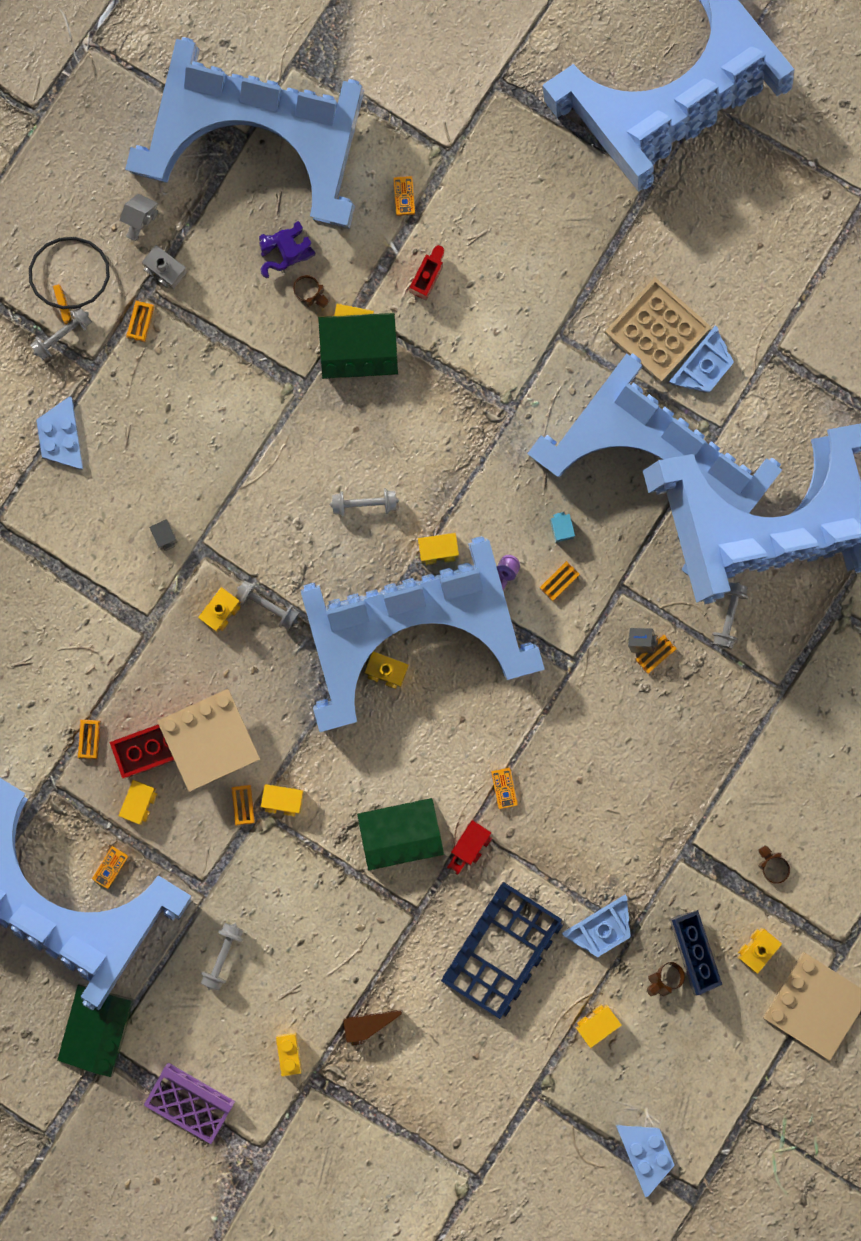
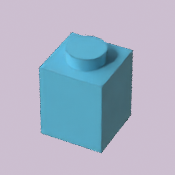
[550,512,575,543]

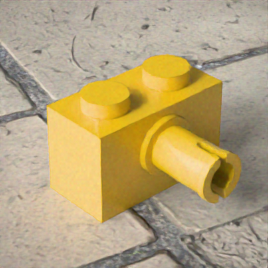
[198,587,241,633]
[365,651,409,689]
[737,928,782,974]

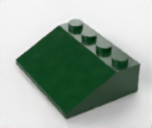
[318,313,398,379]
[357,798,444,871]
[57,984,134,1077]

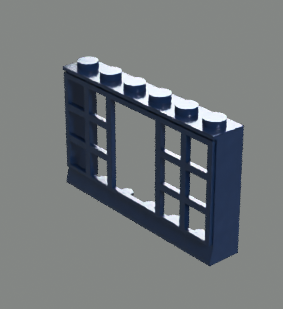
[441,882,563,1019]

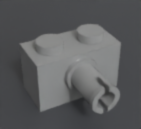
[119,194,158,241]
[142,245,187,289]

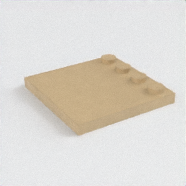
[604,277,711,383]
[157,689,261,792]
[763,952,861,1061]

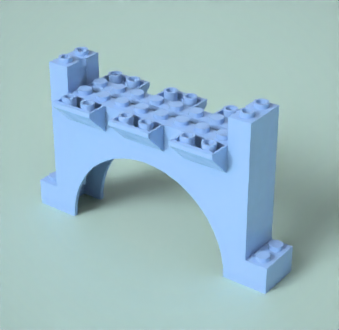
[542,0,794,192]
[125,37,364,229]
[527,353,782,575]
[643,423,861,604]
[301,536,545,732]
[0,778,191,1011]

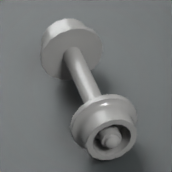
[30,308,92,361]
[329,488,399,517]
[235,581,300,630]
[712,582,749,650]
[201,923,243,990]

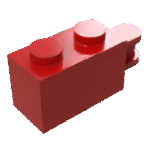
[409,245,444,301]
[447,820,492,875]

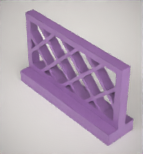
[144,1063,235,1144]

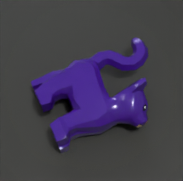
[259,221,316,278]

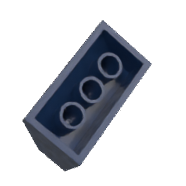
[669,910,722,996]

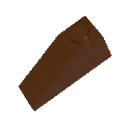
[343,1009,402,1046]

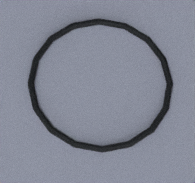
[29,237,110,309]

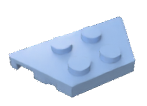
[669,325,734,393]
[36,397,83,470]
[562,894,631,957]
[616,1125,674,1197]

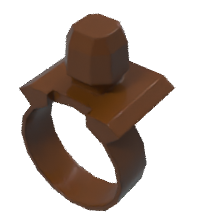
[293,275,329,308]
[758,845,790,883]
[647,962,685,997]

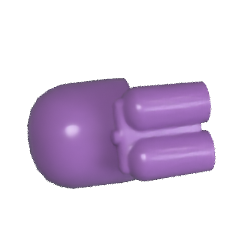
[497,555,520,590]

